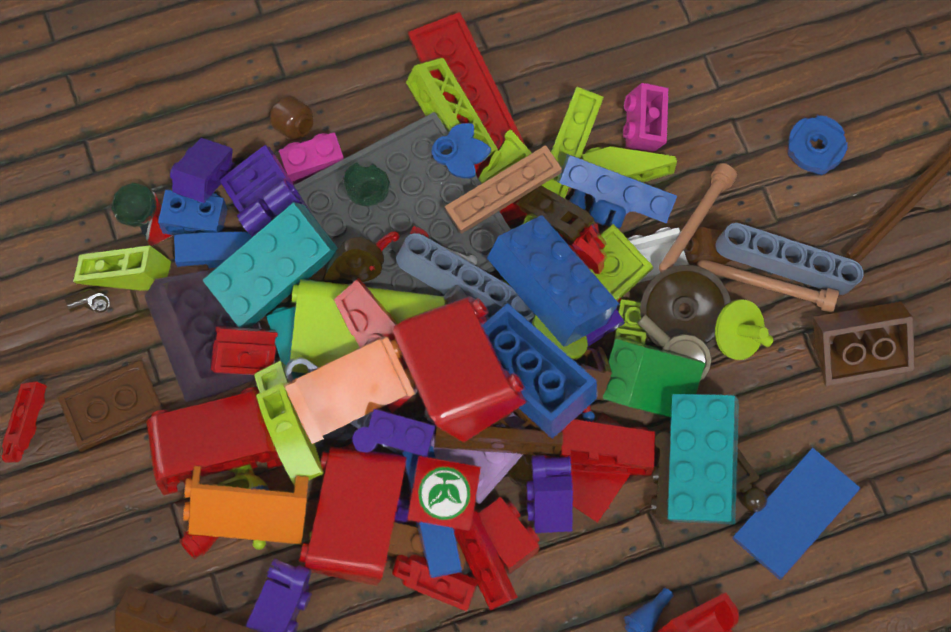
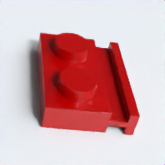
[210,326,278,375]

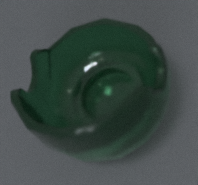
[343,162,390,206]
[111,183,157,228]

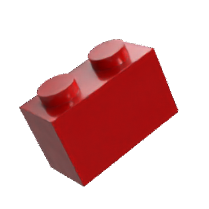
[478,497,540,575]

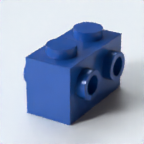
[158,190,227,235]

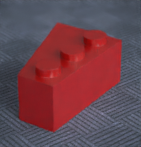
[560,419,655,476]

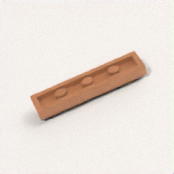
[445,145,562,234]

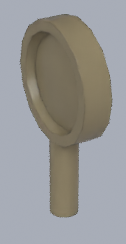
[637,315,711,381]

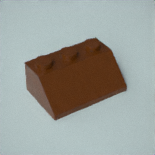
[813,302,915,386]

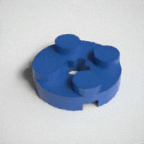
[787,116,847,175]

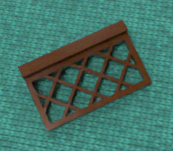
[434,408,563,457]

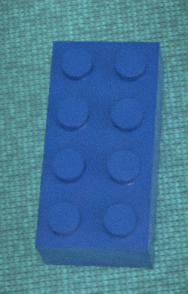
[487,215,619,347]
[482,303,597,439]

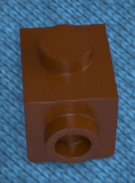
[684,227,732,265]

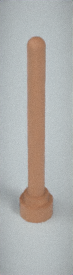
[659,163,737,272]
[697,260,839,313]

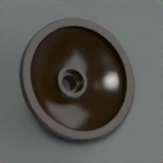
[640,265,731,349]

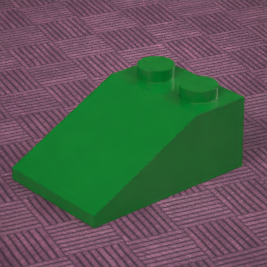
[602,336,706,417]

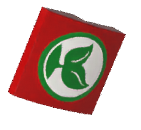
[407,456,481,531]

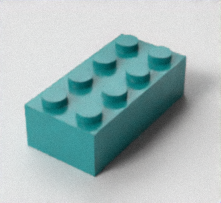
[203,202,338,328]
[668,394,739,524]

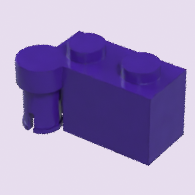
[170,138,236,203]
[353,409,436,457]
[527,455,573,533]
[246,558,312,632]

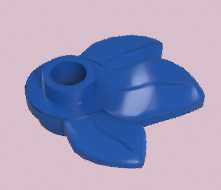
[432,123,491,178]

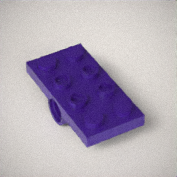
[219,145,315,237]

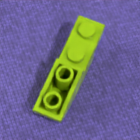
[254,361,323,485]

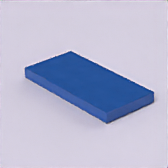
[732,448,861,580]

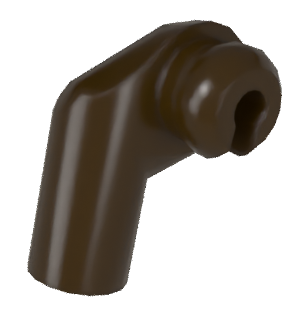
[65,289,110,313]

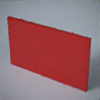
[571,413,630,523]

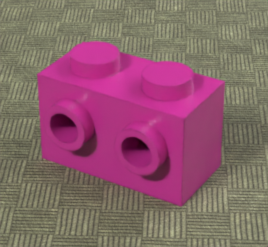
[623,83,668,153]
[279,132,344,185]

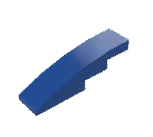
[174,232,252,268]
[402,446,462,578]

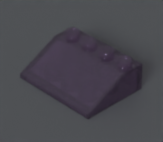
[145,269,276,402]

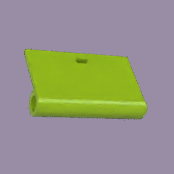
[290,279,447,373]

